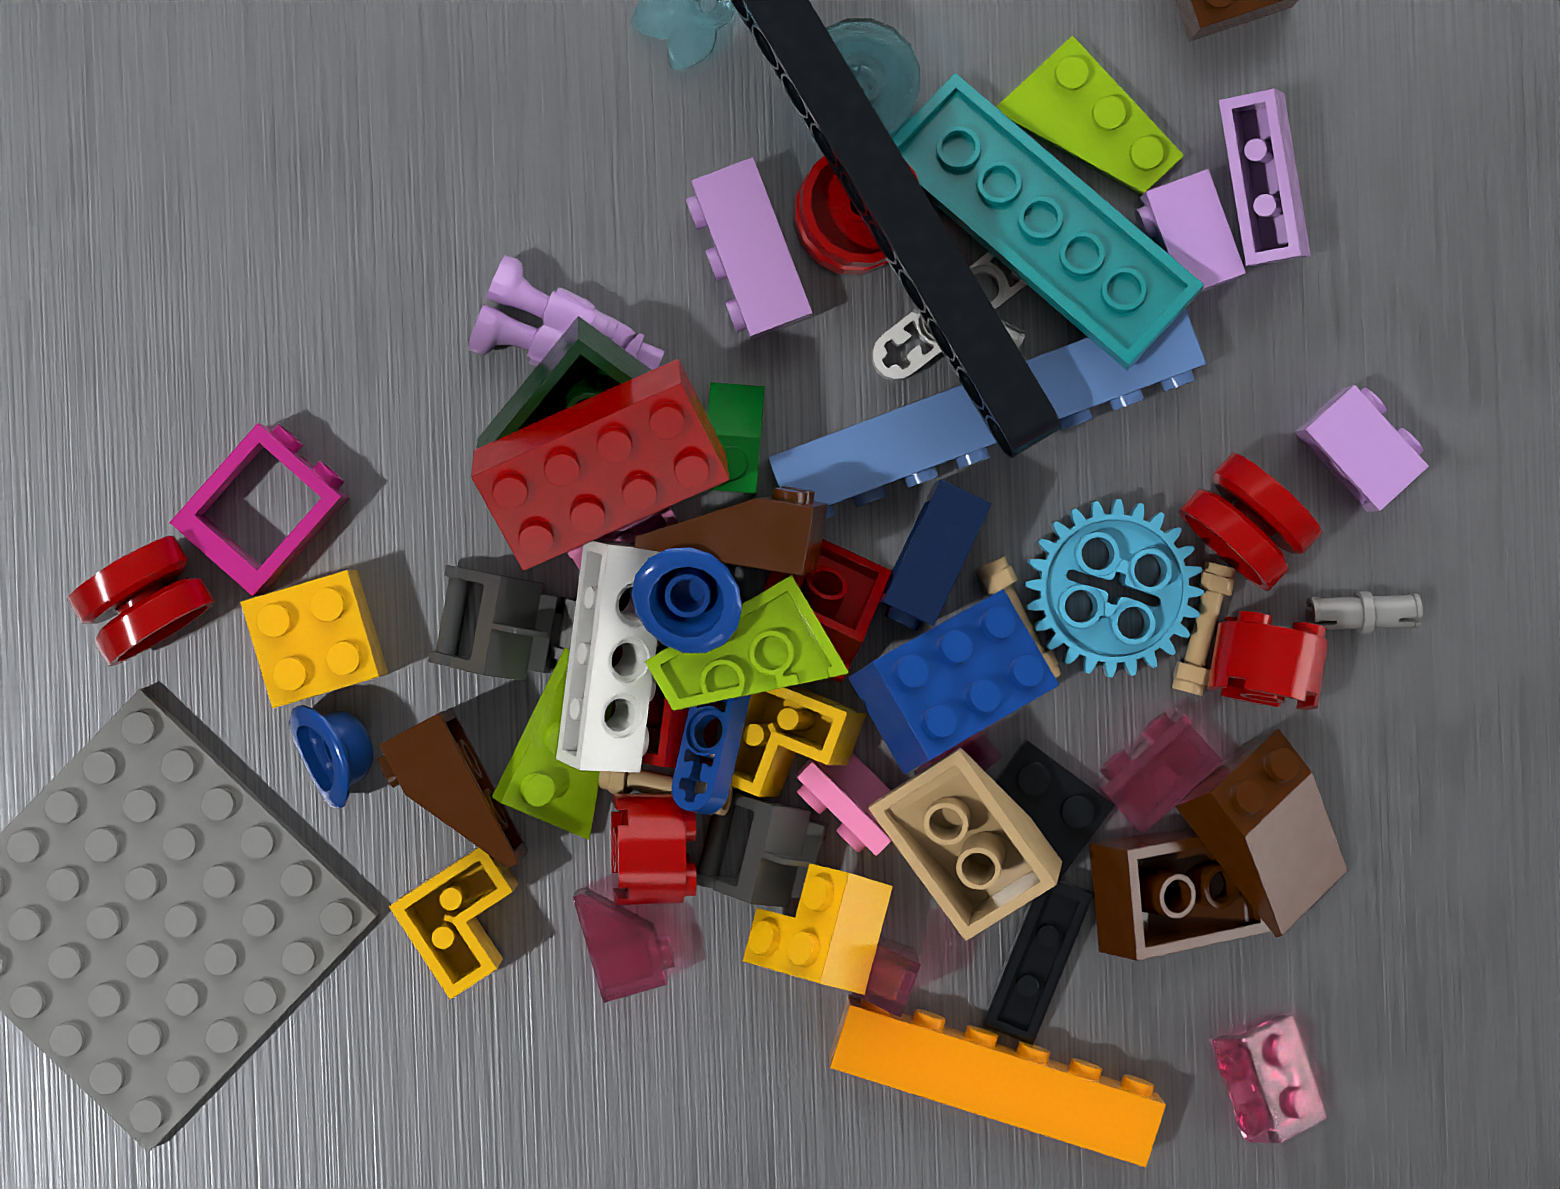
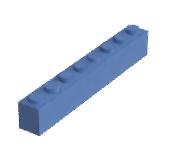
[768,309,1206,519]

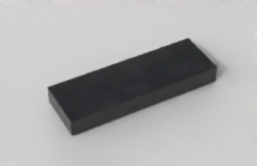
[981,879,1094,1045]

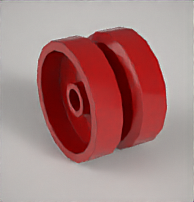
[793,156,919,275]
[1178,452,1323,591]
[67,536,216,666]

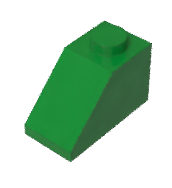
[706,382,765,495]

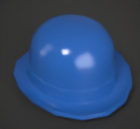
[631,547,742,653]
[289,705,374,809]

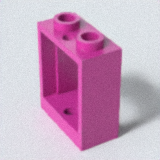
[169,423,350,596]

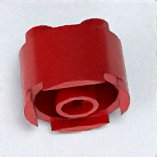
[1207,611,1329,710]
[610,793,697,905]

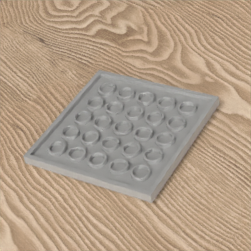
[0,688,379,1153]

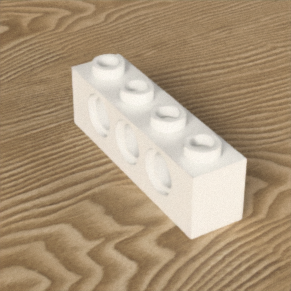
[556,539,661,773]

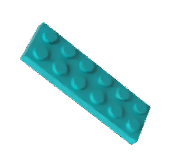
[892,73,1204,371]

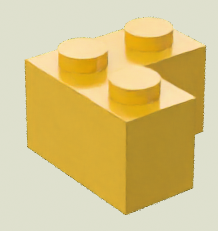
[731,685,867,797]
[389,846,519,1000]
[742,863,893,995]

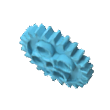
[1023,499,1204,677]

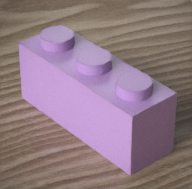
[1219,88,1311,266]
[685,157,813,341]

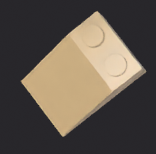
[868,747,1062,941]

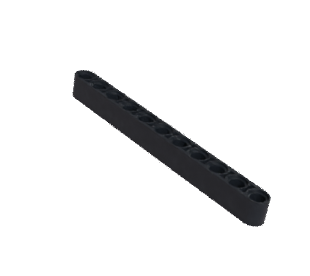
[731,0,1061,458]

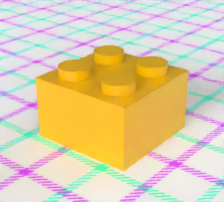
[240,570,389,709]

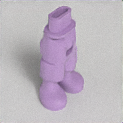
[467,255,665,370]

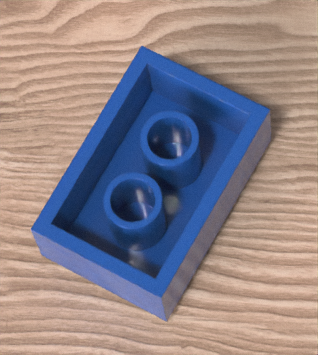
[848,589,1059,774]

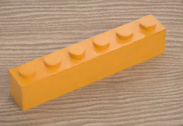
[829,992,1166,1167]

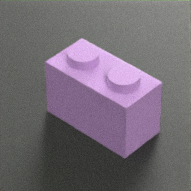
[1135,169,1246,292]
[1294,384,1429,512]

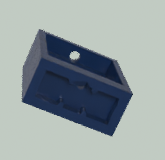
[879,479,992,631]

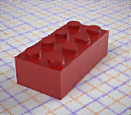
[471,358,730,571]

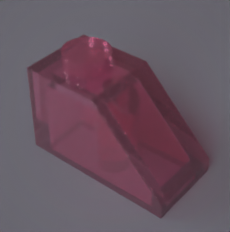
[573,887,676,1003]
[850,935,921,1017]

